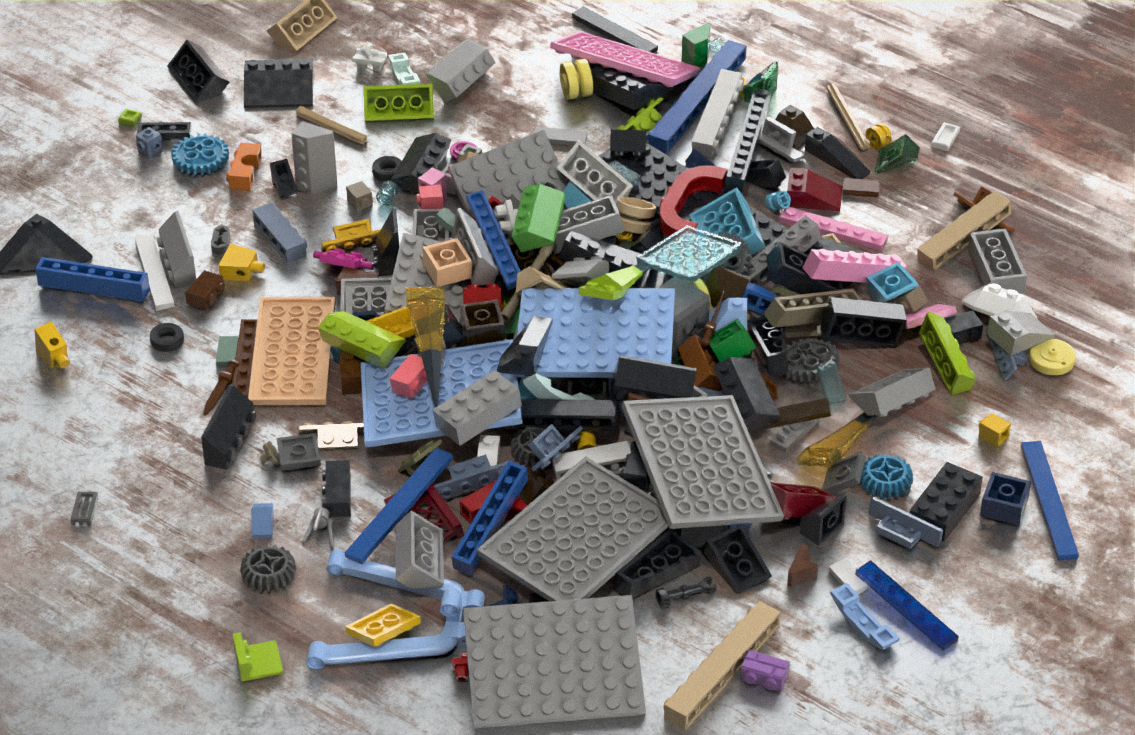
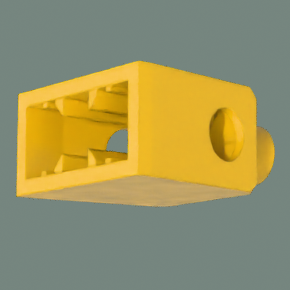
[218,243,265,281]
[34,321,70,368]

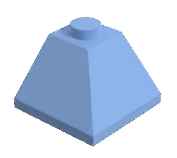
[709,297,747,331]

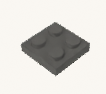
[277,433,321,471]
[822,452,866,494]

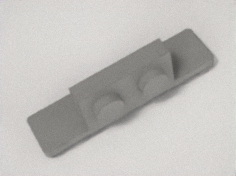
[759,117,805,162]

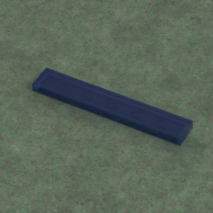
[855,560,959,651]

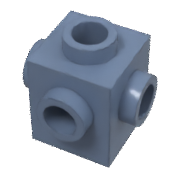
[136,127,163,159]

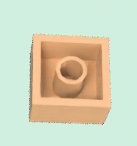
[422,238,472,287]

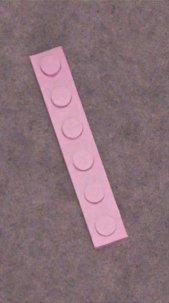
[779,207,888,251]

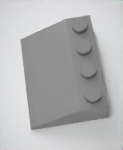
[340,277,392,316]

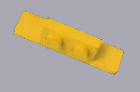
[321,219,381,252]
[367,300,433,338]

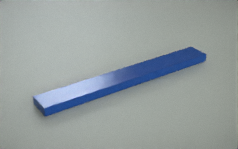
[466,190,521,290]
[1021,441,1079,561]
[345,448,453,564]

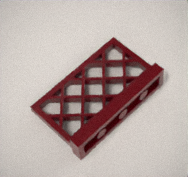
[384,484,464,542]

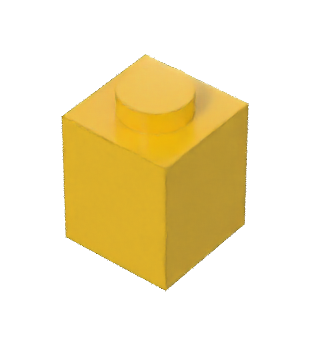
[978,413,1011,448]

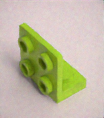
[232,632,283,682]

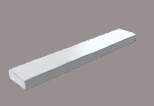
[134,233,175,311]

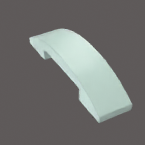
[388,53,420,85]
[523,374,594,400]

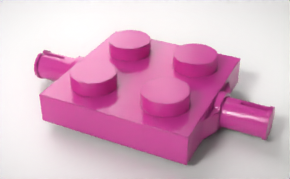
[313,248,374,270]

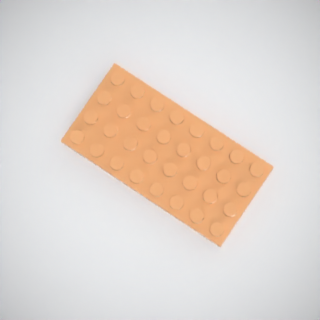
[248,297,335,405]

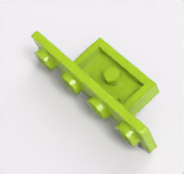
[617,97,663,135]

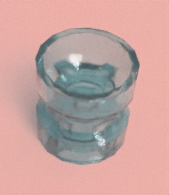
[376,181,399,206]

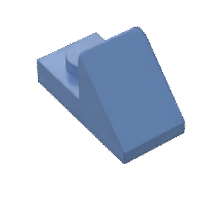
[251,503,274,538]

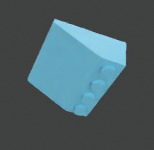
[689,188,765,263]

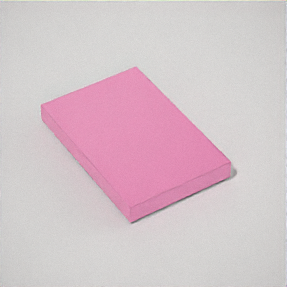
[904,304,957,329]

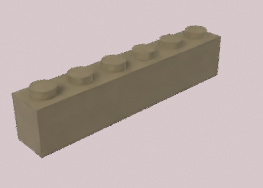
[764,289,862,328]

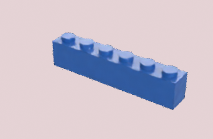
[35,257,150,302]
[452,460,528,576]

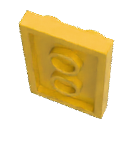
[345,604,421,647]

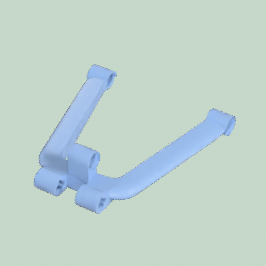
[306,550,485,670]

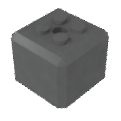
[659,276,710,359]

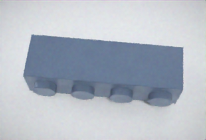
[252,203,308,264]

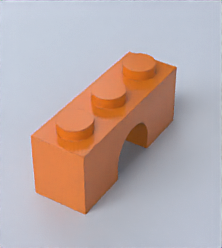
[226,142,262,191]

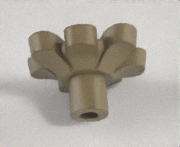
[260,441,280,466]

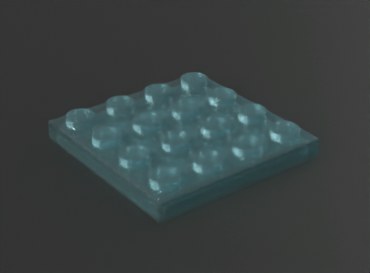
[636,225,743,283]

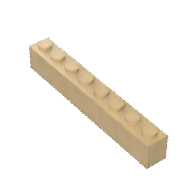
[663,601,781,730]

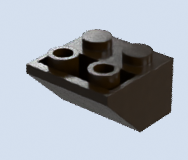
[519,465,555,505]

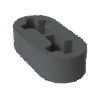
[211,226,231,255]

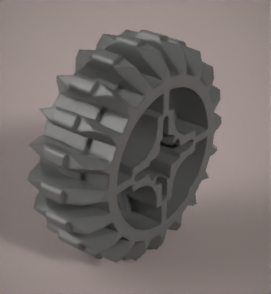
[511,427,564,469]
[240,544,296,594]

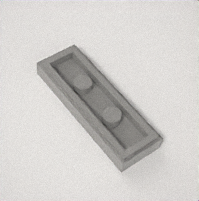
[534,126,587,146]

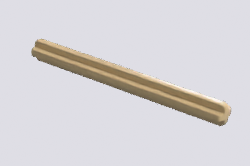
[827,83,869,151]

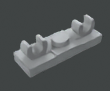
[770,419,820,453]

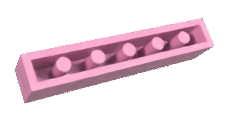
[803,249,907,283]

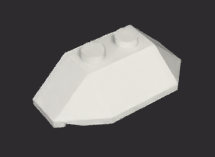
[961,283,1037,318]

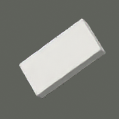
[931,122,960,151]
[828,558,870,594]

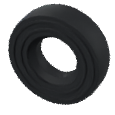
[372,156,402,182]
[150,323,184,352]

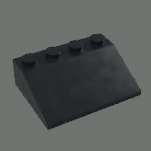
[244,58,315,108]
[591,66,673,110]

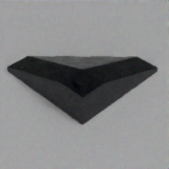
[0,213,93,275]

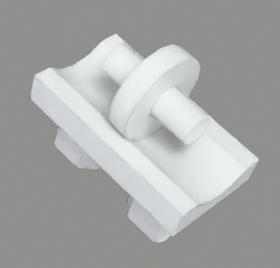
[353,44,387,71]
[494,200,518,238]

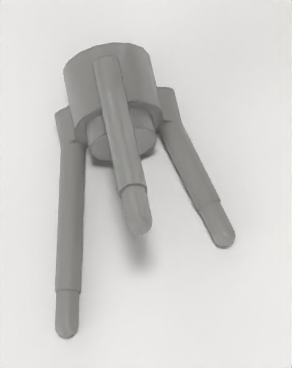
[302,507,334,548]

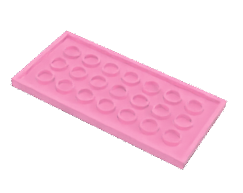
[550,31,701,87]

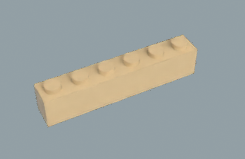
[917,191,1011,272]

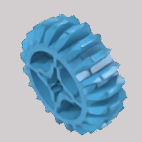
[860,453,913,500]

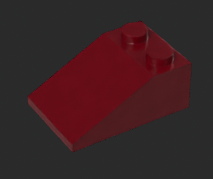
[787,168,843,212]
[770,482,836,520]

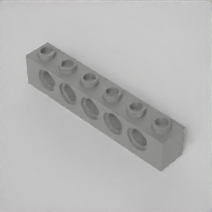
[743,215,821,287]

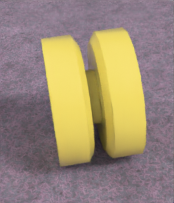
[559,58,593,100]

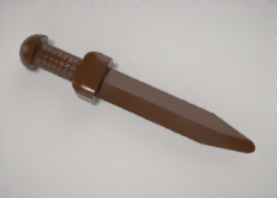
[700,291,724,348]
[203,360,239,415]

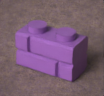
[741,650,790,691]

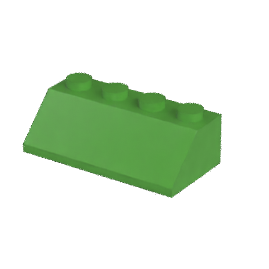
[512,184,566,252]

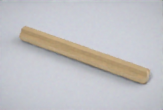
[296,106,367,145]

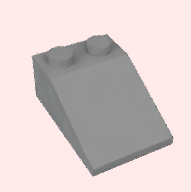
[552,256,609,286]
[987,311,1055,356]

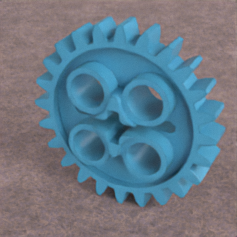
[171,133,229,175]

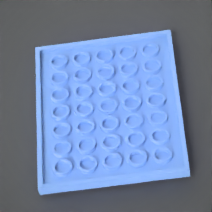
[514,288,675,378]
[361,339,522,448]

